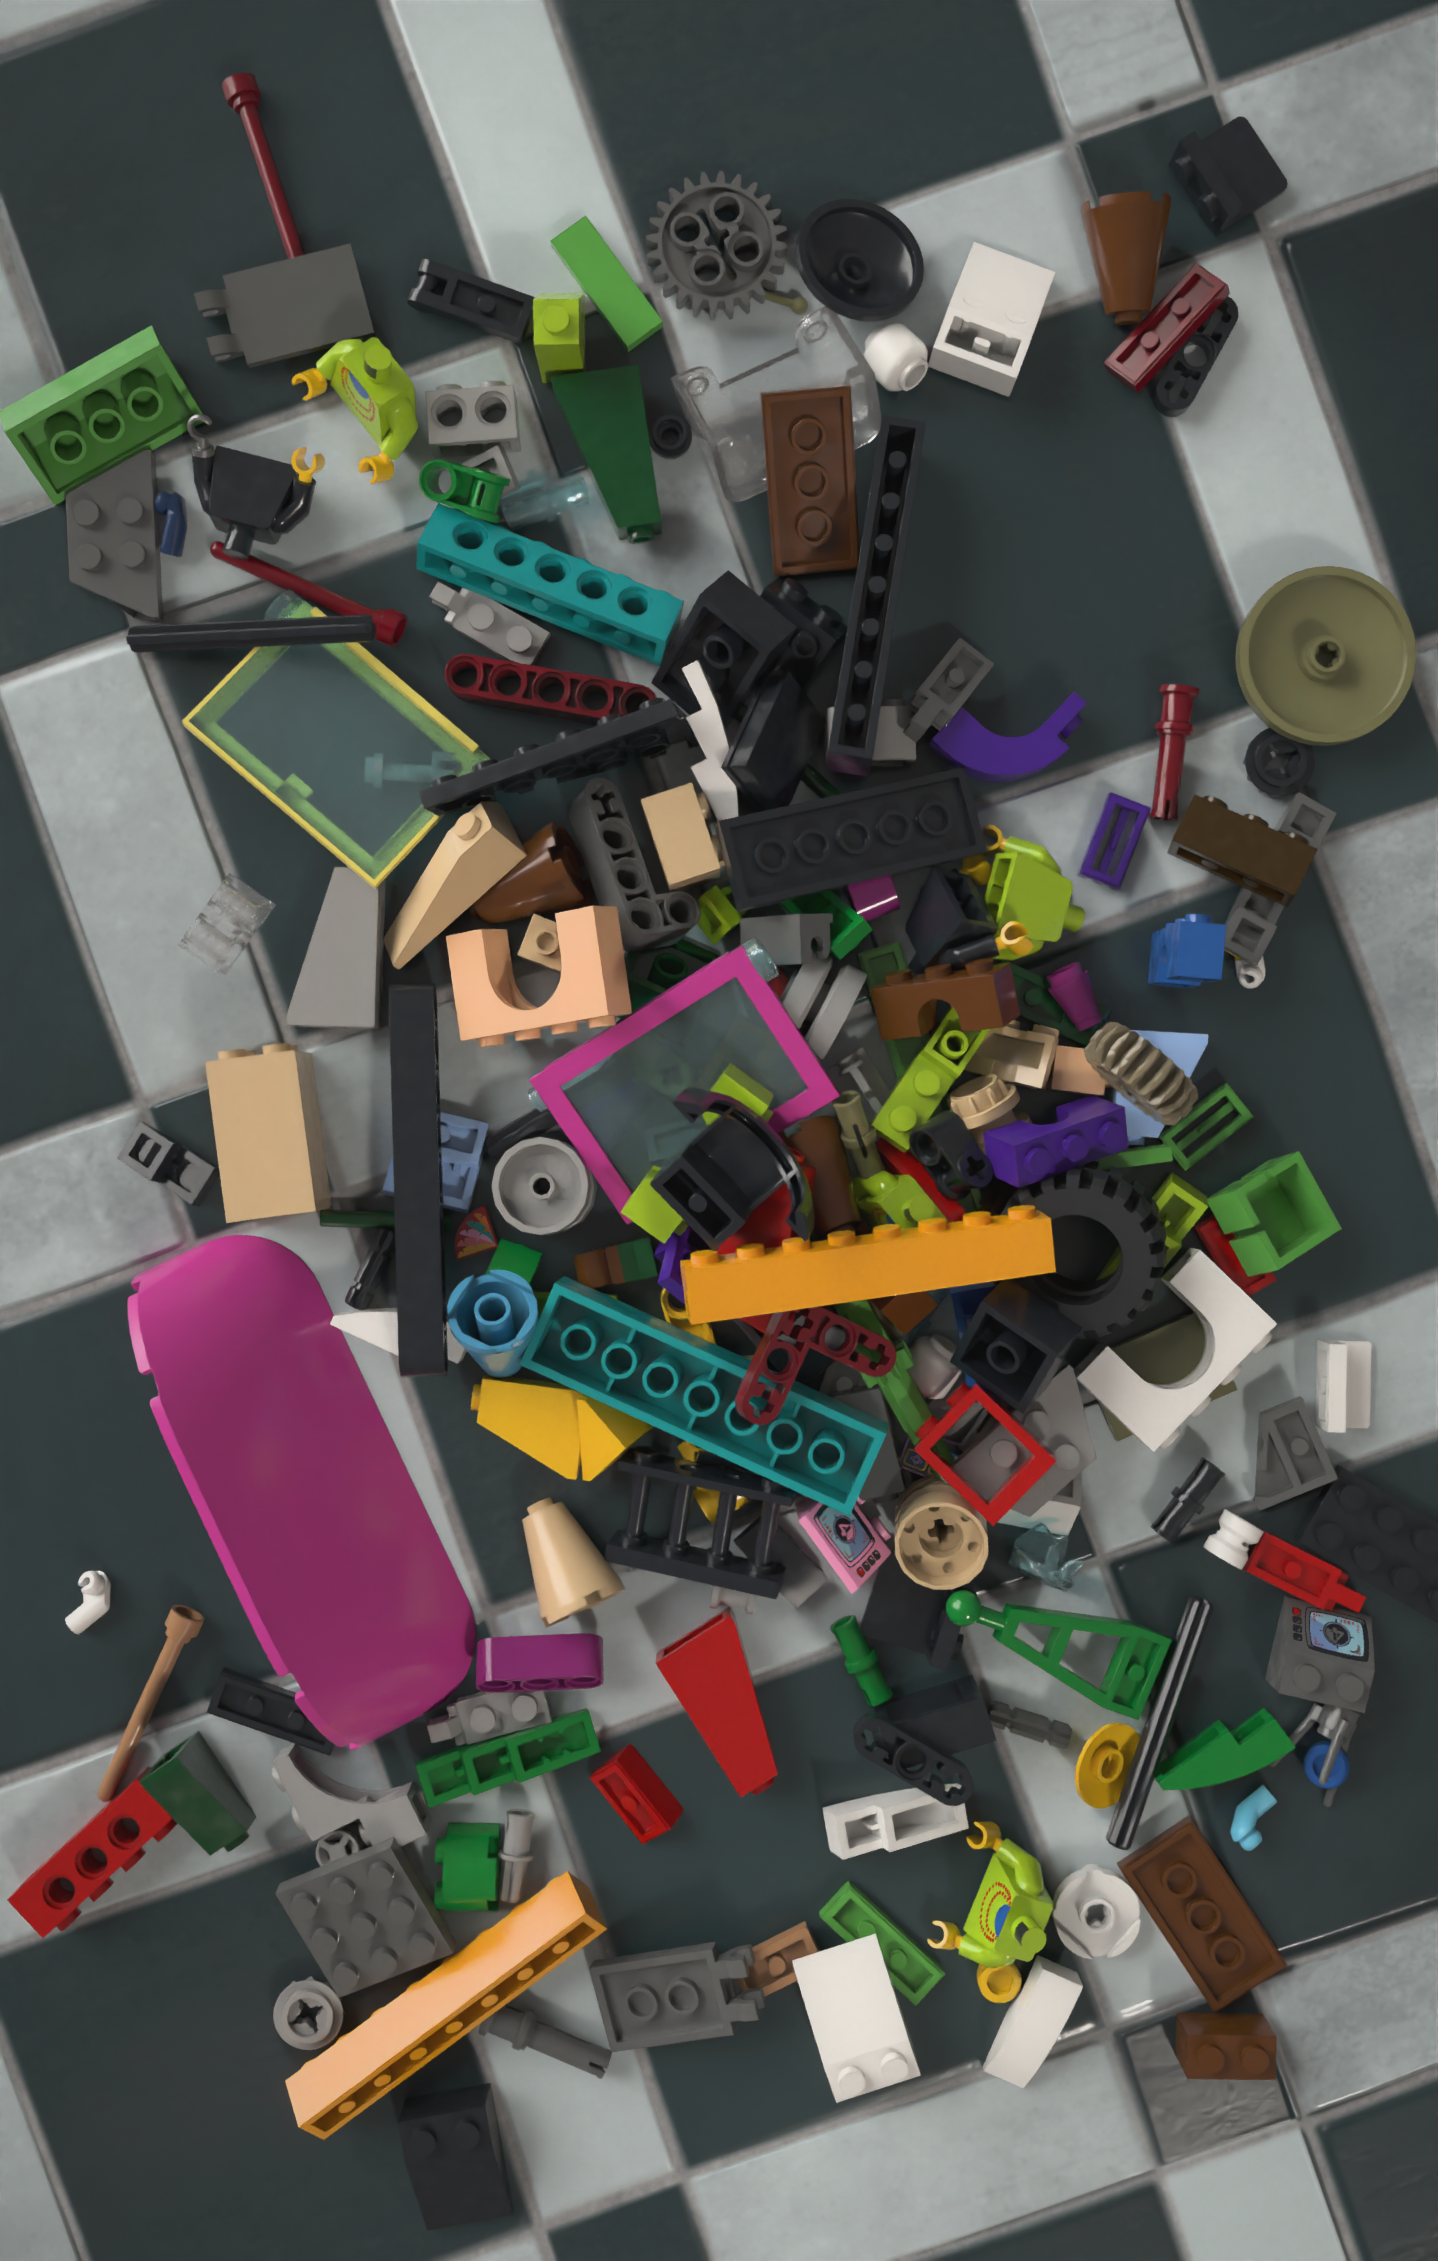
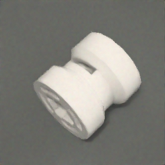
[1203,1509,1264,1570]

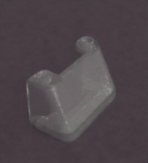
[671,306,882,502]

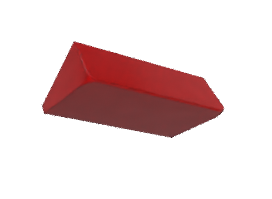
[589,1744,683,1845]

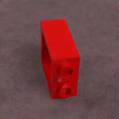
[914,1381,1057,1526]

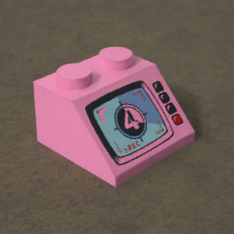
[795,1496,892,1594]

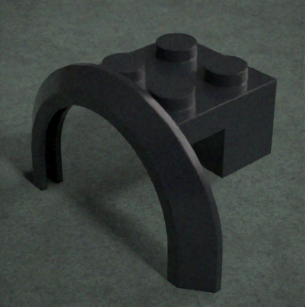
[650,1087,815,1251]

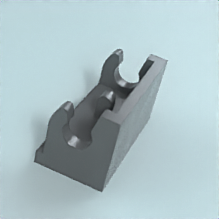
[740,914,833,967]

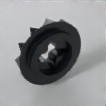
[1243,728,1315,798]

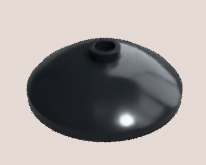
[795,199,924,322]

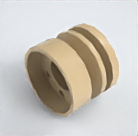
[895,1474,988,1590]

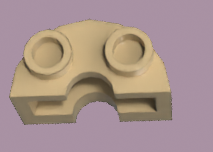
[964,1020,1059,1090]

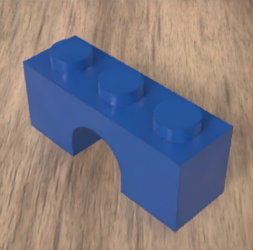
[1147,914,1226,989]

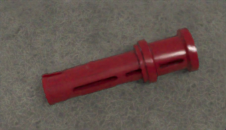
[1150,684,1199,821]

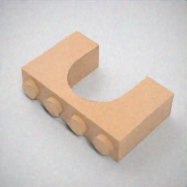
[446,906,632,1048]

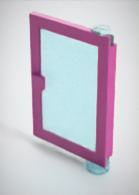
[527,937,840,1225]

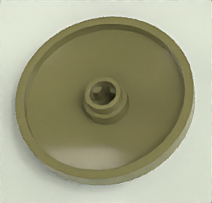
[1236,566,1416,746]

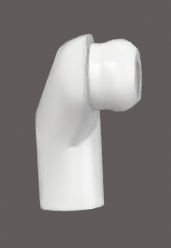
[65,1570,111,1635]

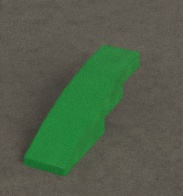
[414,1708,601,1808]

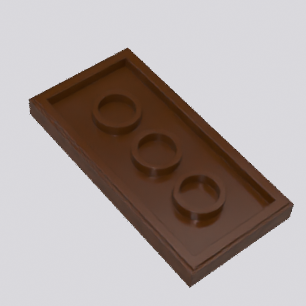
[760,384,860,577]
[1117,1815,1288,2013]

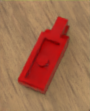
[1243,1528,1367,1613]

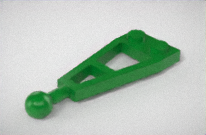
[946,1590,1172,1720]

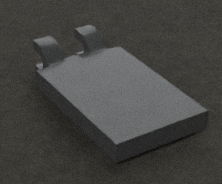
[194,243,376,368]
[589,1942,767,2052]

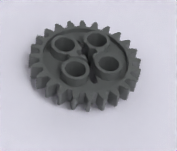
[646,171,788,321]

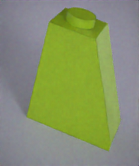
[533,293,586,383]

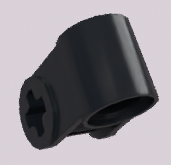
[909,1110,993,1201]

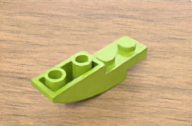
[871,1005,991,1153]

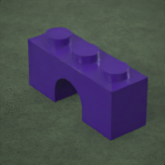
[983,1095,1129,1188]

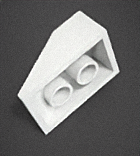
[792,1933,921,2103]

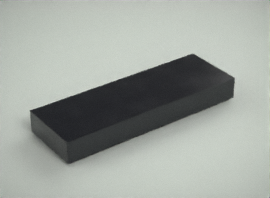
[206,1668,335,1756]

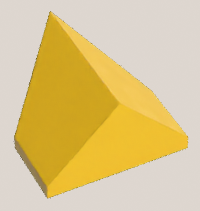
[577,1394,654,1481]

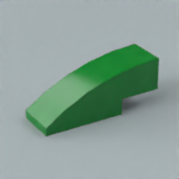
[1155,1708,1296,1791]

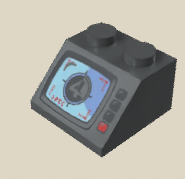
[1265,1595,1375,1713]

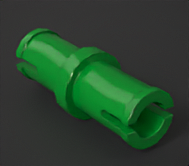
[830,1615,893,1706]

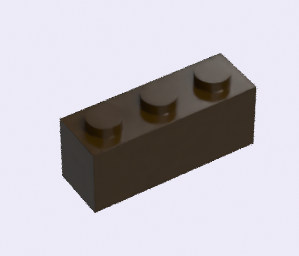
[1167,794,1318,908]

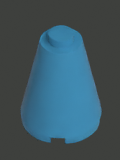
[447,1269,539,1378]

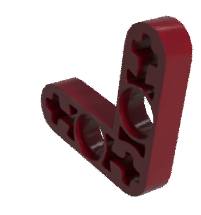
[735,1306,896,1425]

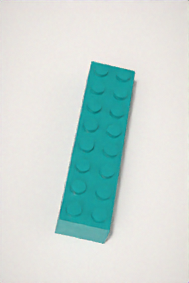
[519,1276,888,1516]

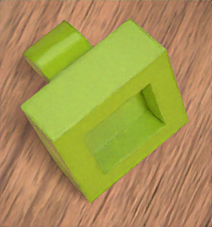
[697,885,747,945]

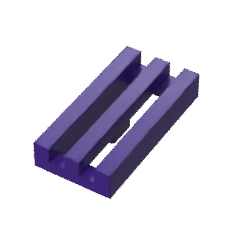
[1077,792,1151,891]

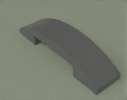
[1224,792,1337,966]

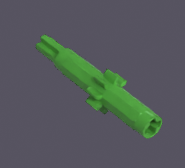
[833,1299,955,1480]

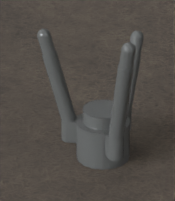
[1269,1703,1360,1807]

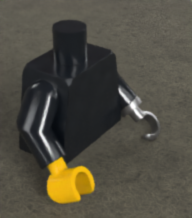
[187,414,325,561]

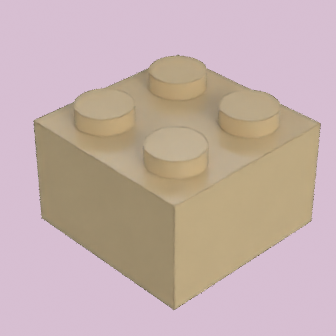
[641,782,725,892]

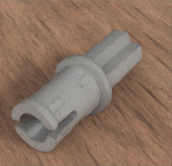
[498,1809,535,1903]

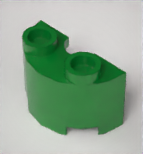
[434,1822,500,1912]

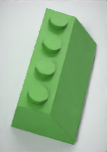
[0,325,203,505]

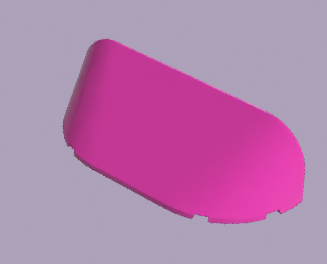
[128,1235,476,1750]

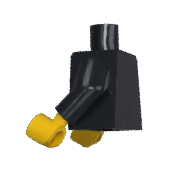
[905,855,1034,975]

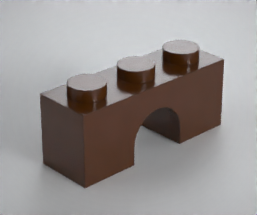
[870,959,1020,1041]

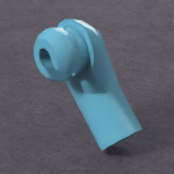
[1230,1784,1278,1851]

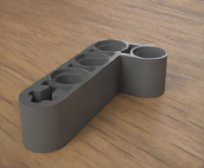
[568,777,701,952]

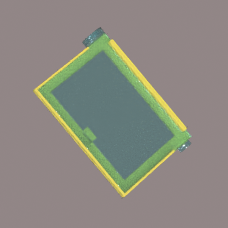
[182,589,491,889]

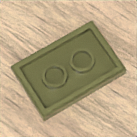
[1081,1311,1238,1442]

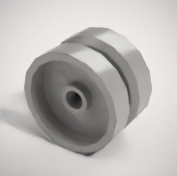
[768,946,868,1060]
[491,1137,597,1235]

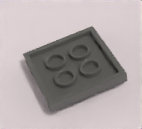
[275,1837,456,1998]

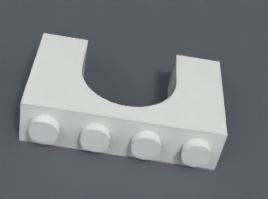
[1074,1248,1277,1452]

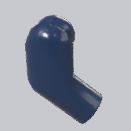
[155,491,187,557]

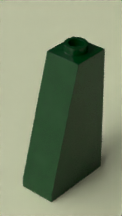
[551,364,662,544]

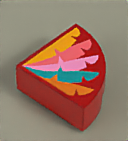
[455,1205,499,1261]

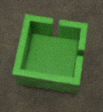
[1206,1151,1342,1277]

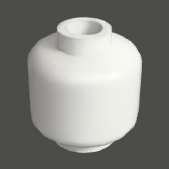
[863,323,928,392]
[908,1333,963,1399]

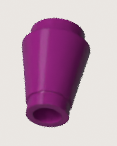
[1047,962,1102,1031]

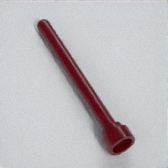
[222,73,305,259]
[210,541,407,647]

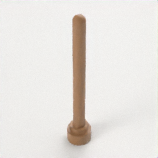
[97,1605,205,1802]

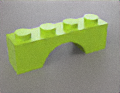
[621,1063,774,1244]

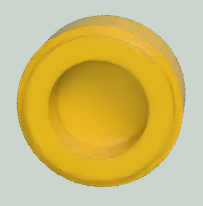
[976,1962,1022,2003]

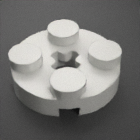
[1051,1864,1141,1959]

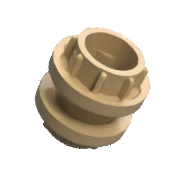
[946,1074,1032,1167]

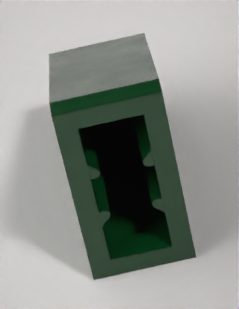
[139,1731,256,1856]

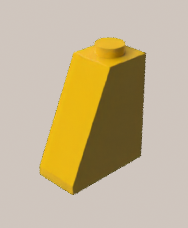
[471,1374,583,1480]

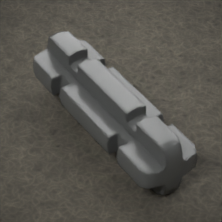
[988,1700,1072,1749]

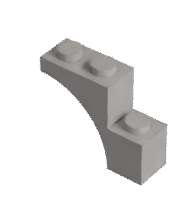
[272,1743,432,1847]

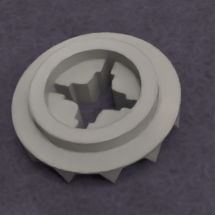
[273,1976,345,2050]

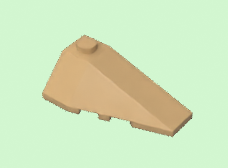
[383,802,527,970]

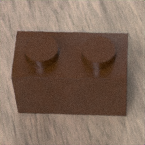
[1176,2013,1277,2080]

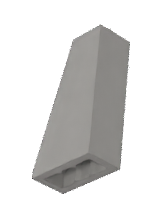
[286,866,386,1030]

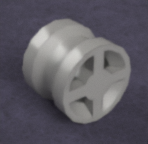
[316,1822,365,1867]

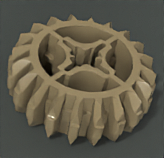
[1084,1022,1198,1125]

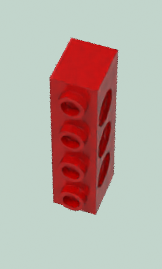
[7,1766,178,1938]

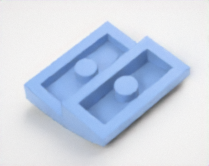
[383,1112,489,1214]

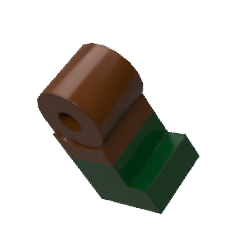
[573,1235,659,1288]

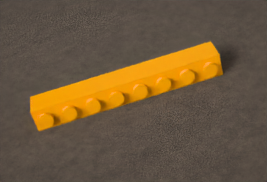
[680,1205,1056,1325]
[285,1871,607,2140]

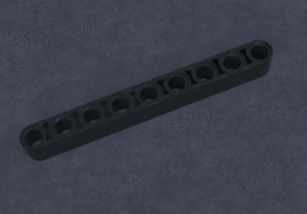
[389,983,448,1378]

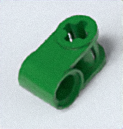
[419,460,511,523]

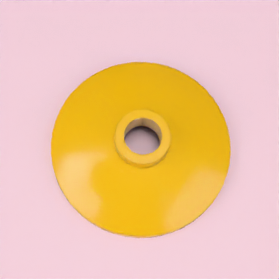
[1075,1722,1140,1809]

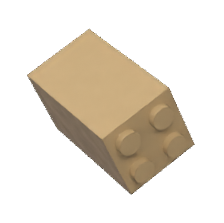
[205,1043,332,1223]

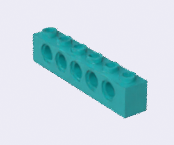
[417,503,684,666]

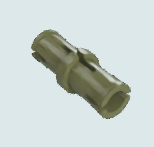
[832,1090,885,1179]

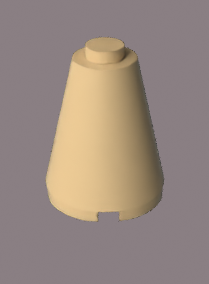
[522,1497,625,1628]

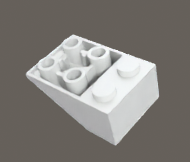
[928,242,1056,397]

